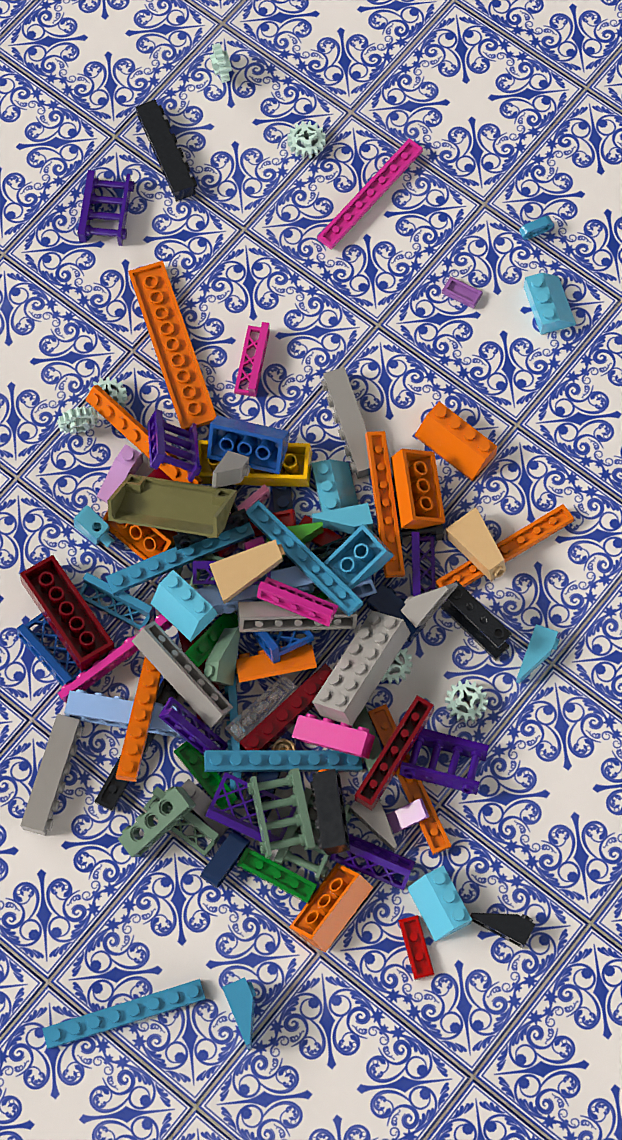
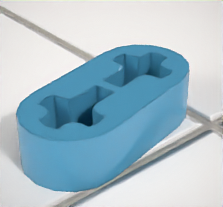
[519,216,554,240]

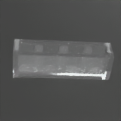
[225,674,298,742]

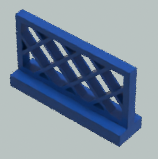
[237,610,314,663]
[17,613,92,687]

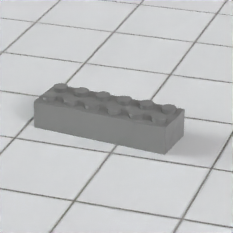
[312,611,411,726]

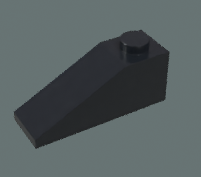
[470,913,536,949]

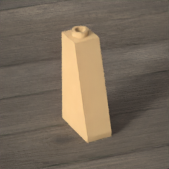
[446,507,506,581]
[209,539,285,604]

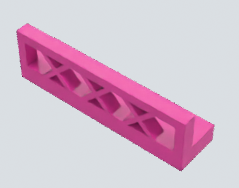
[234,322,270,397]
[257,577,339,627]

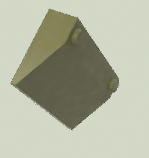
[107,474,237,538]

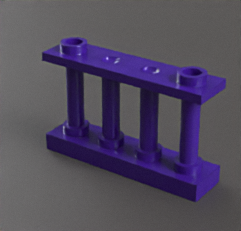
[77,170,135,246]
[148,409,202,482]
[399,728,489,795]

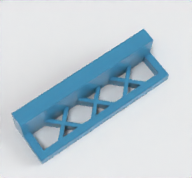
[79,572,154,630]

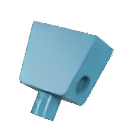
[74,505,115,548]

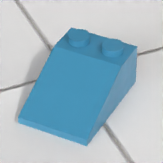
[323,524,394,589]
[222,977,256,1050]

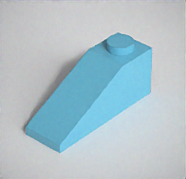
[312,503,373,534]
[516,624,560,684]

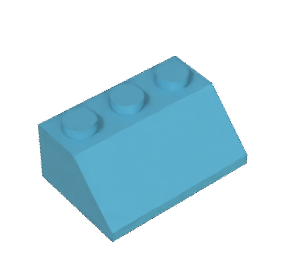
[524,273,576,335]
[311,459,359,512]
[151,570,218,642]
[407,865,472,942]

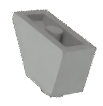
[212,451,251,488]

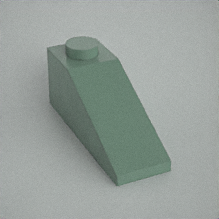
[204,627,240,686]

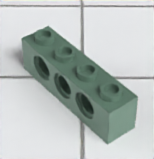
[118,786,196,858]

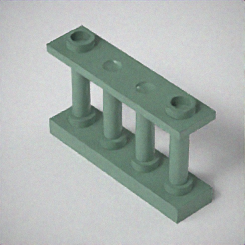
[247,768,316,858]
[274,787,352,882]

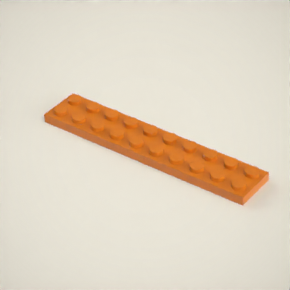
[128,260,216,430]

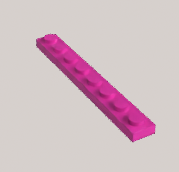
[317,138,423,250]
[57,614,172,703]

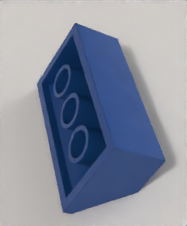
[207,415,290,474]

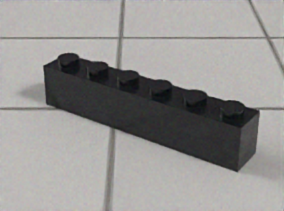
[136,99,197,202]

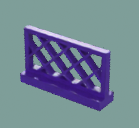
[204,772,296,850]

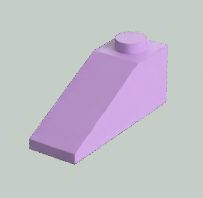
[97,444,143,504]

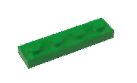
[185,612,238,668]
[174,741,238,812]
[237,847,317,904]

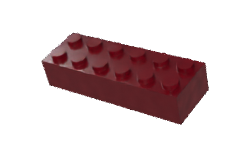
[20,555,114,672]

